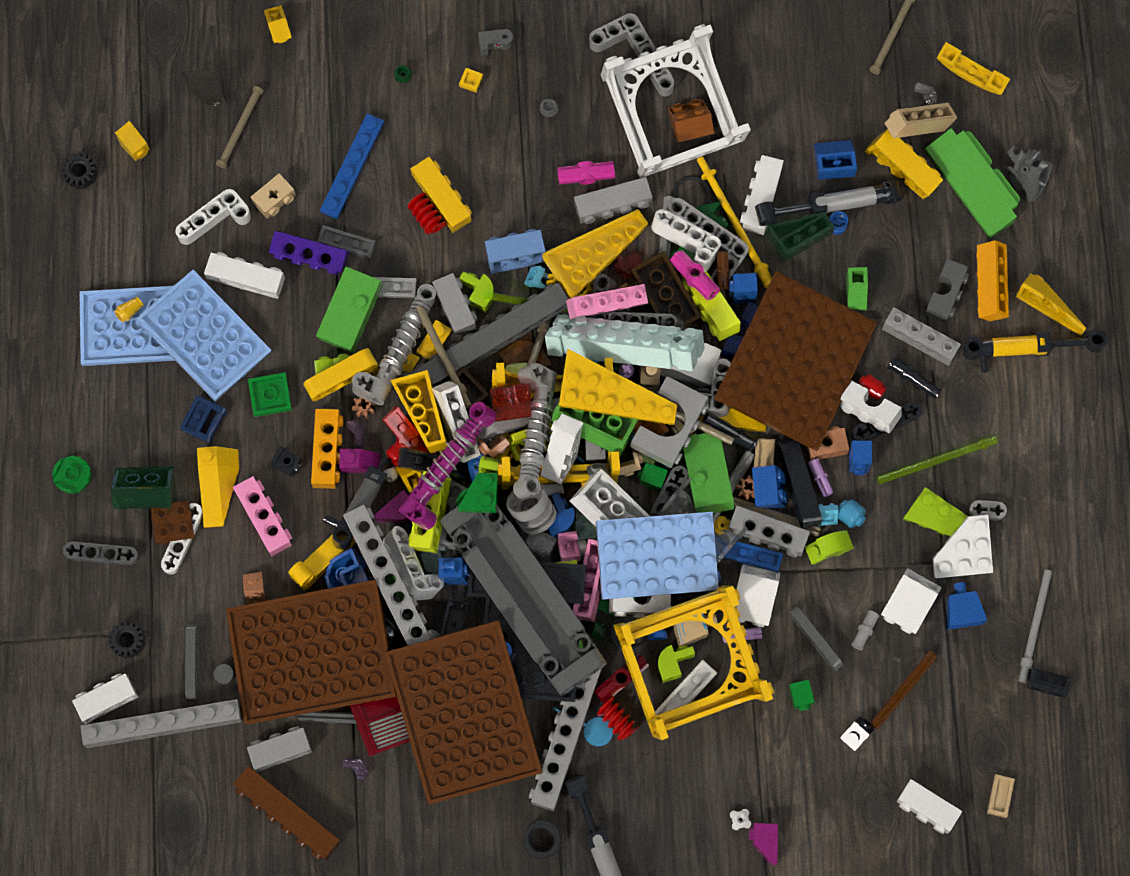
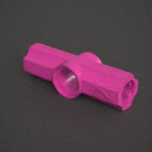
[557,161,615,185]
[670,250,720,301]

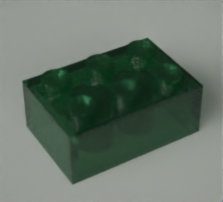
[111,466,176,510]

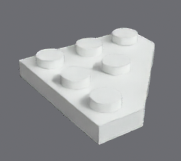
[932,514,993,578]

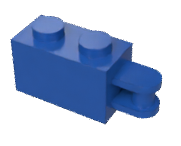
[439,558,470,585]

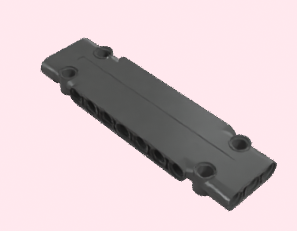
[440,505,607,696]

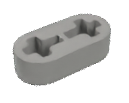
[969,500,1007,521]

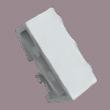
[540,414,583,484]

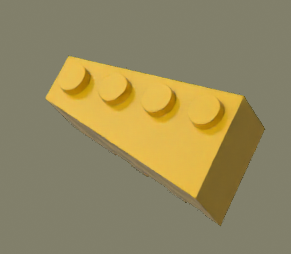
[864,129,943,199]
[390,370,447,453]

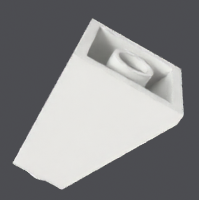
[660,343,721,387]
[735,564,780,627]
[881,568,941,634]

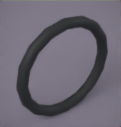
[672,176,711,208]
[609,614,648,651]

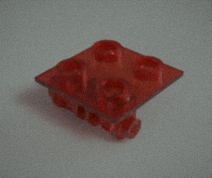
[490,382,532,422]

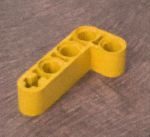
[303,348,380,401]
[288,534,356,591]

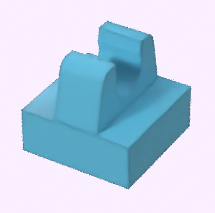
[524,266,549,289]
[819,503,838,526]

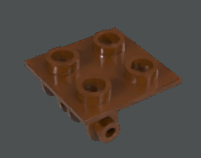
[150,501,194,545]

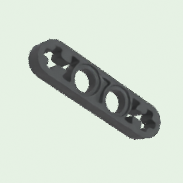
[649,466,688,517]
[63,541,139,565]
[788,606,843,672]
[185,624,198,699]

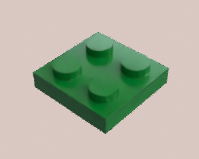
[248,373,292,417]

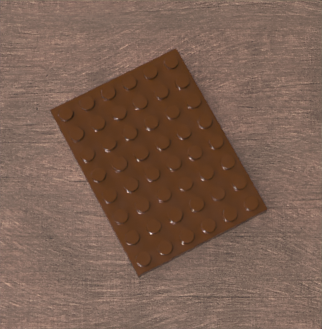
[714,271,877,451]
[226,580,397,725]
[384,620,543,805]

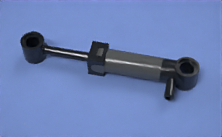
[323,432,397,550]

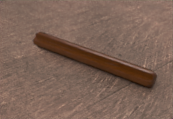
[870,650,938,730]

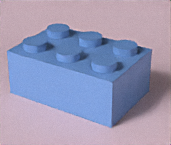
[485,229,545,274]

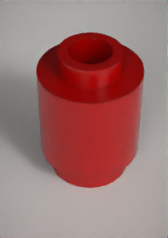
[857,374,887,401]

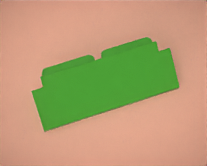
[925,128,1020,238]

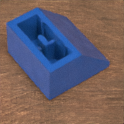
[813,140,857,180]
[752,465,788,508]

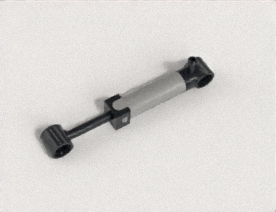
[755,180,902,226]
[564,774,622,876]

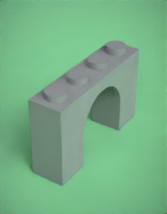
[630,376,709,468]

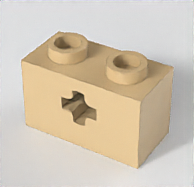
[251,174,295,219]

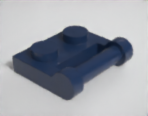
[179,395,228,445]

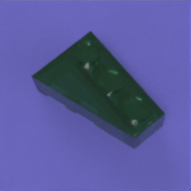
[765,212,834,262]

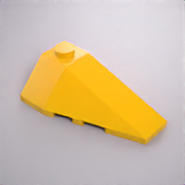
[1016,273,1086,336]

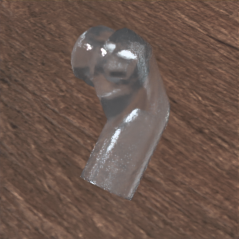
[914,82,937,105]

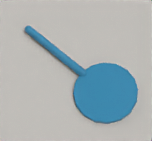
[552,707,613,746]

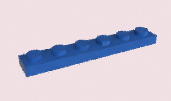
[320,114,384,220]

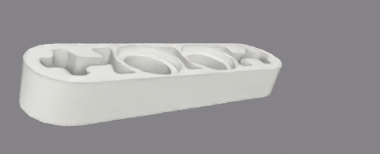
[161,503,203,575]

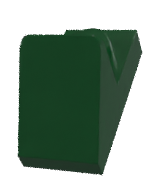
[695,202,729,230]

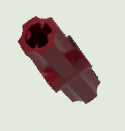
[594,653,649,704]

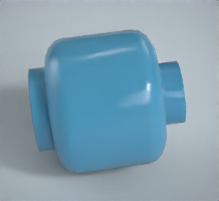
[838,499,866,528]

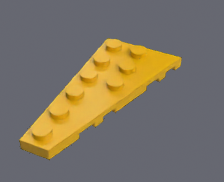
[542,209,648,298]
[559,349,677,425]

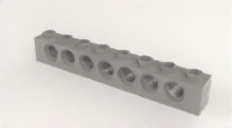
[343,505,435,645]
[529,669,602,812]

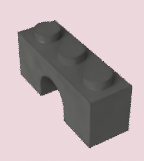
[925,259,969,323]

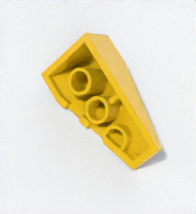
[197,446,240,528]

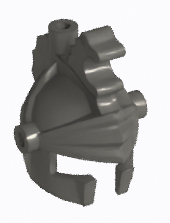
[1006,146,1054,202]

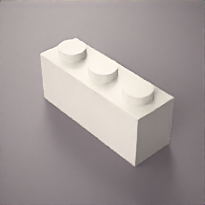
[72,673,138,724]
[896,780,962,834]

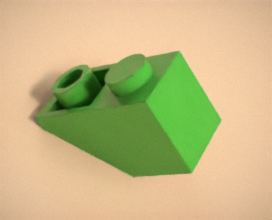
[846,267,868,311]

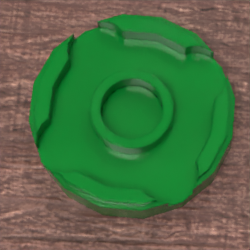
[52,455,91,494]

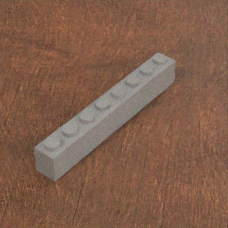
[81,699,243,748]

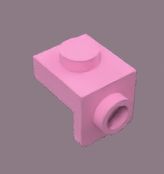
[558,531,580,562]

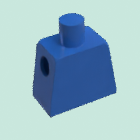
[947,582,987,630]

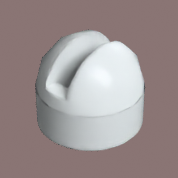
[384,467,399,482]

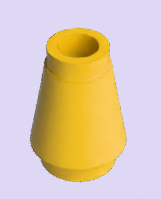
[114,297,143,323]

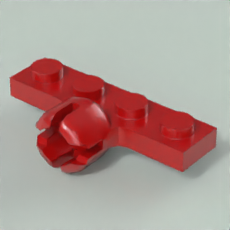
[382,407,436,467]

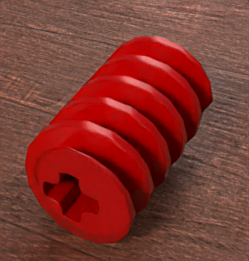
[408,193,447,235]
[597,696,639,741]

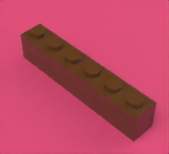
[233,766,341,861]

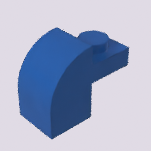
[548,493,575,540]

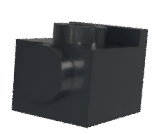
[271,446,302,477]

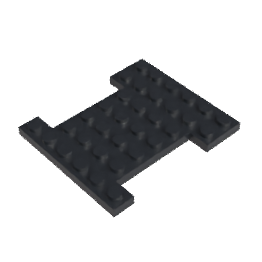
[467,562,587,703]

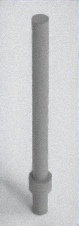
[1018,570,1052,683]

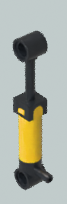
[962,329,1108,372]

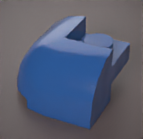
[324,548,370,589]

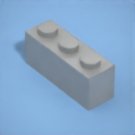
[432,273,478,337]
[247,726,312,772]

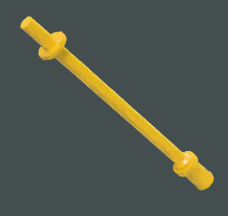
[697,156,772,288]

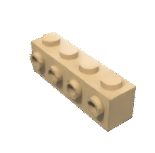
[885,103,957,138]

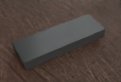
[317,225,376,260]

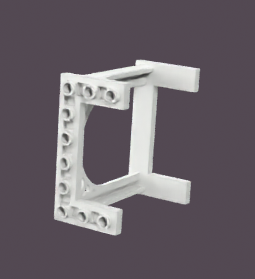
[601,24,750,178]

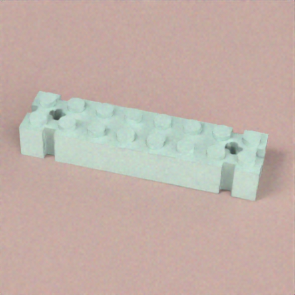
[545,314,705,371]

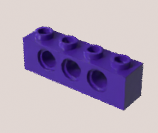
[269,231,350,275]

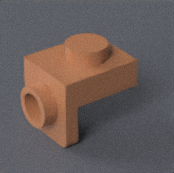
[476,434,510,459]
[243,572,266,604]

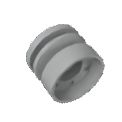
[506,485,557,535]

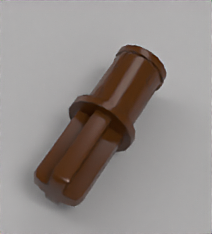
[715,252,731,290]

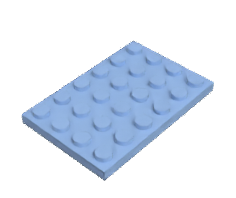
[137,270,271,401]
[80,286,175,366]
[596,512,718,600]

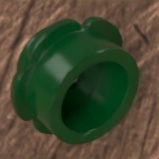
[394,65,412,83]
[591,622,607,641]

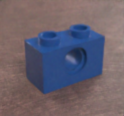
[728,273,757,304]
[849,441,872,475]

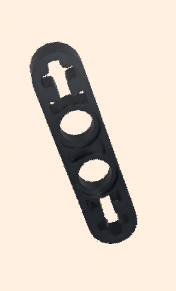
[852,402,922,441]

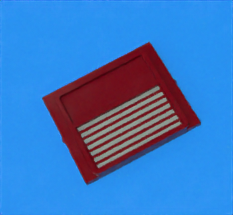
[350,697,410,757]

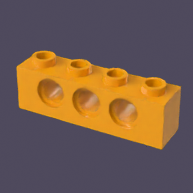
[311,409,343,489]

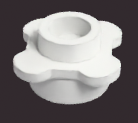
[730,809,751,830]

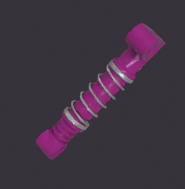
[398,402,496,530]

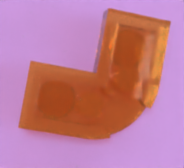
[499,340,551,368]

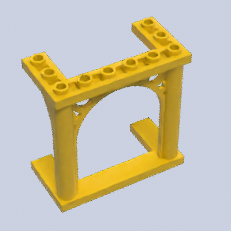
[492,358,620,490]
[613,585,774,740]

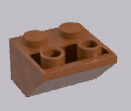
[667,99,714,142]

